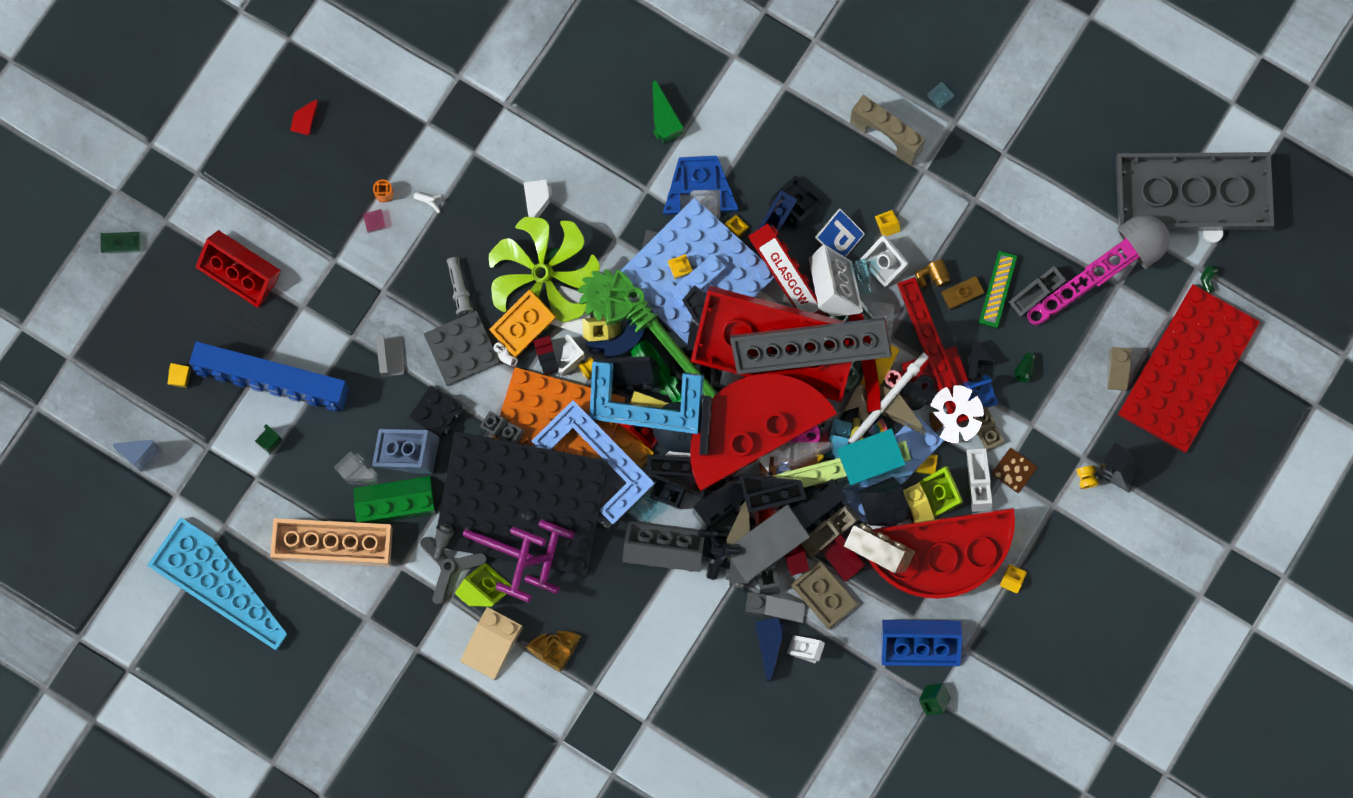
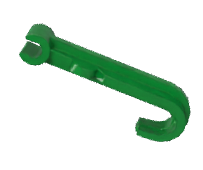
[631,340,681,403]

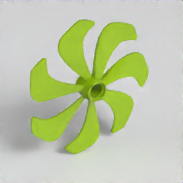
[489,217,600,330]

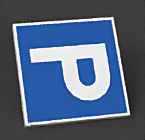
[815,209,865,257]

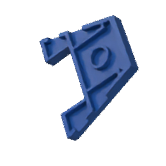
[663,156,738,215]

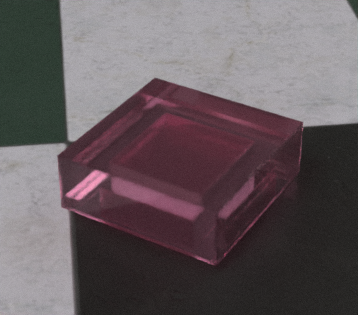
[363,209,386,233]

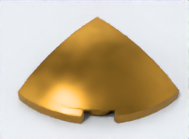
[526,631,581,672]

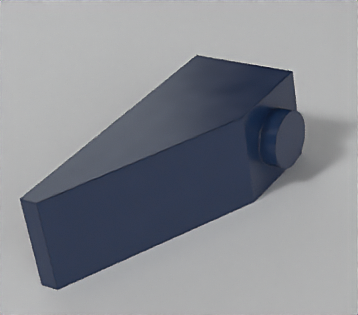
[757,190,797,232]
[755,617,785,682]

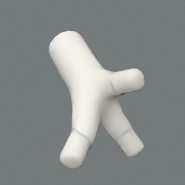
[414,192,441,213]

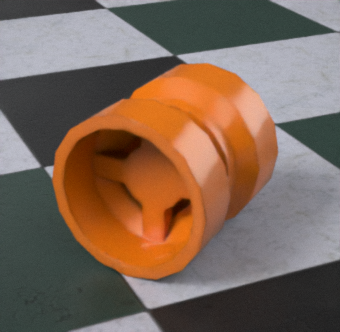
[373,179,394,203]

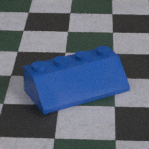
[881,620,962,666]

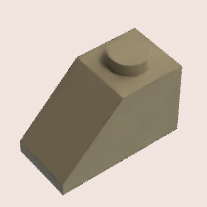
[1107,347,1131,391]

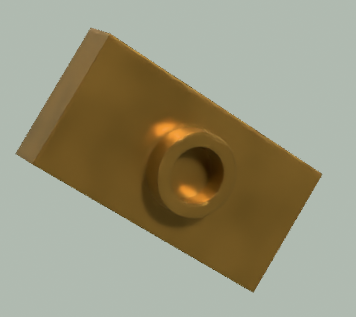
[941,276,984,310]

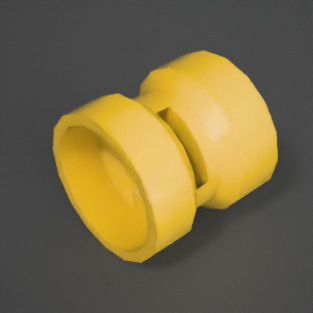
[1076,465,1099,489]

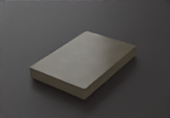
[790,560,858,630]

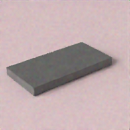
[729,505,811,582]

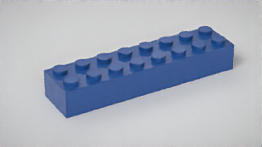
[189,341,349,412]

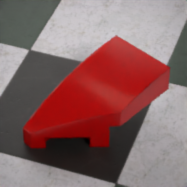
[290,100,319,135]

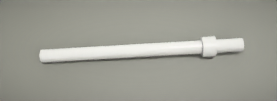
[848,353,929,443]

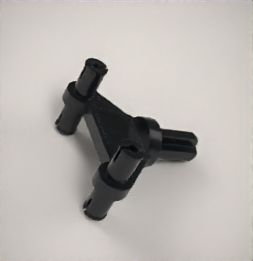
[698,528,741,580]

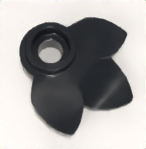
[901,375,938,411]

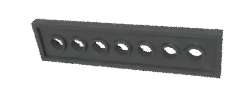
[730,318,892,374]

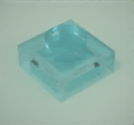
[927,82,954,110]

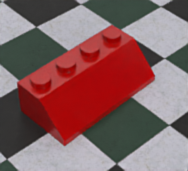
[195,230,281,308]

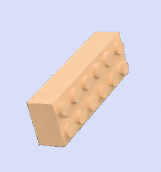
[270,518,393,567]

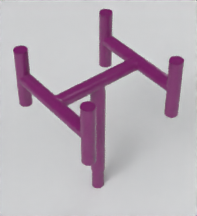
[463,520,574,603]

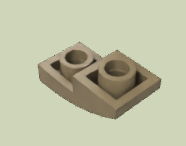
[973,407,1004,452]

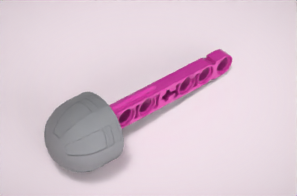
[1027,215,1169,326]

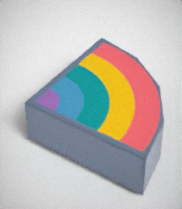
[868,418,887,436]

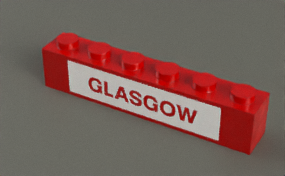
[748,224,829,317]

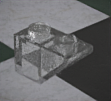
[334,451,379,485]

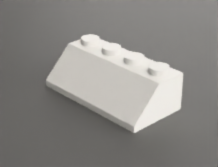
[809,244,863,317]

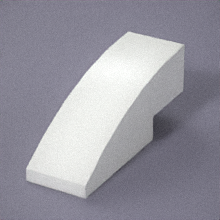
[966,448,992,512]

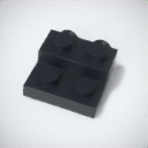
[768,175,824,229]
[409,385,463,439]

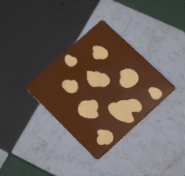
[991,448,1038,493]

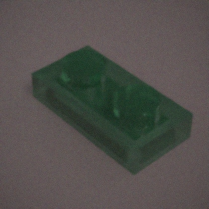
[100,232,140,254]

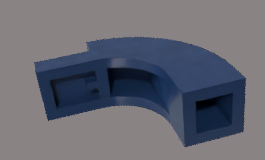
[586,319,647,358]

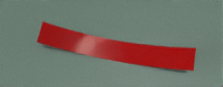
[849,312,881,413]

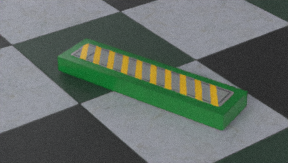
[979,251,1017,329]

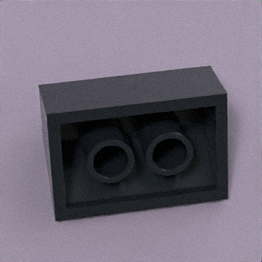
[593,356,660,392]

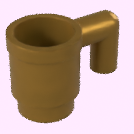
[915,259,951,288]

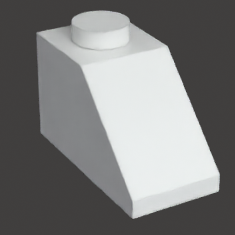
[524,180,553,218]

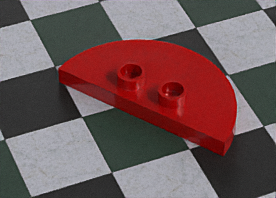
[690,374,838,492]
[868,507,1015,599]

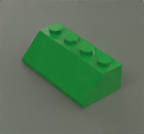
[353,476,436,524]

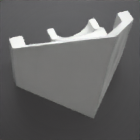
[558,335,585,376]

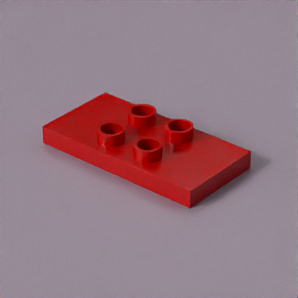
[690,286,855,402]

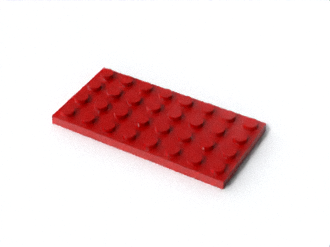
[1118,284,1260,453]

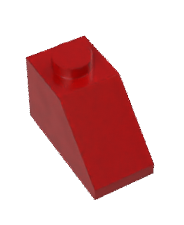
[617,423,657,450]

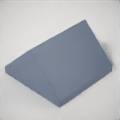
[113,440,159,472]

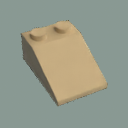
[460,607,523,680]

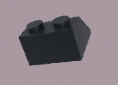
[858,477,911,526]

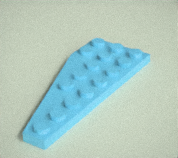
[147,517,288,651]

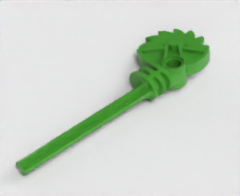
[578,269,718,398]

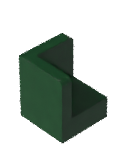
[255,424,283,455]
[919,683,950,716]

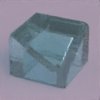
[630,494,658,523]

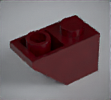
[783,545,809,576]

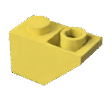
[582,317,621,341]

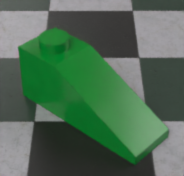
[652,80,683,144]

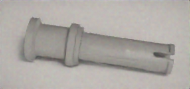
[447,257,473,316]

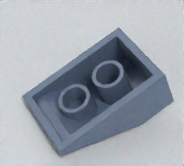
[372,429,440,474]

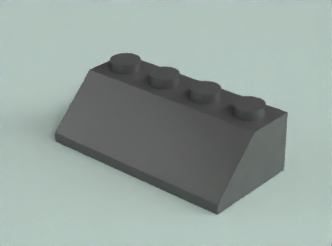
[622,521,705,572]

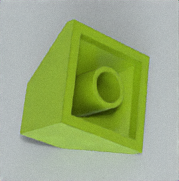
[455,563,512,607]

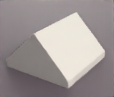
[860,235,909,288]

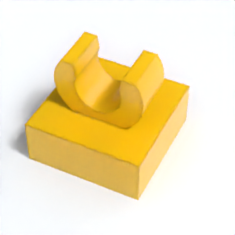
[667,254,692,280]

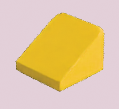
[875,210,900,237]
[724,215,750,238]
[1000,564,1027,593]

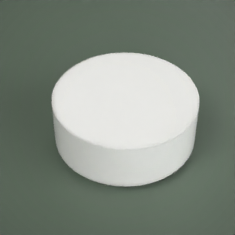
[1203,230,1223,244]

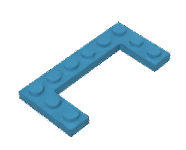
[590,361,704,434]

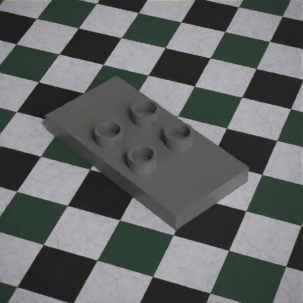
[1116,152,1274,231]

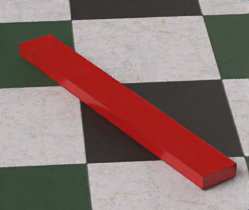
[897,277,969,424]

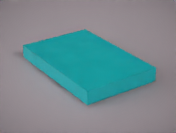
[837,428,906,486]

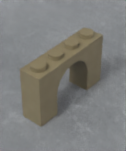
[850,94,925,166]

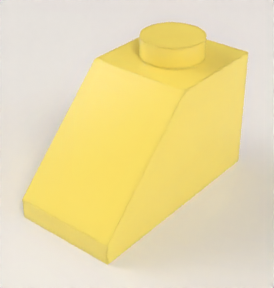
[903,483,934,522]

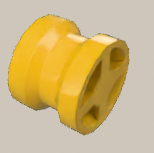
[577,356,593,380]

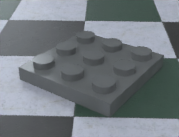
[423,311,500,386]

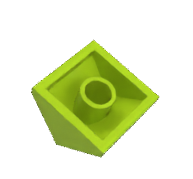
[918,466,963,517]

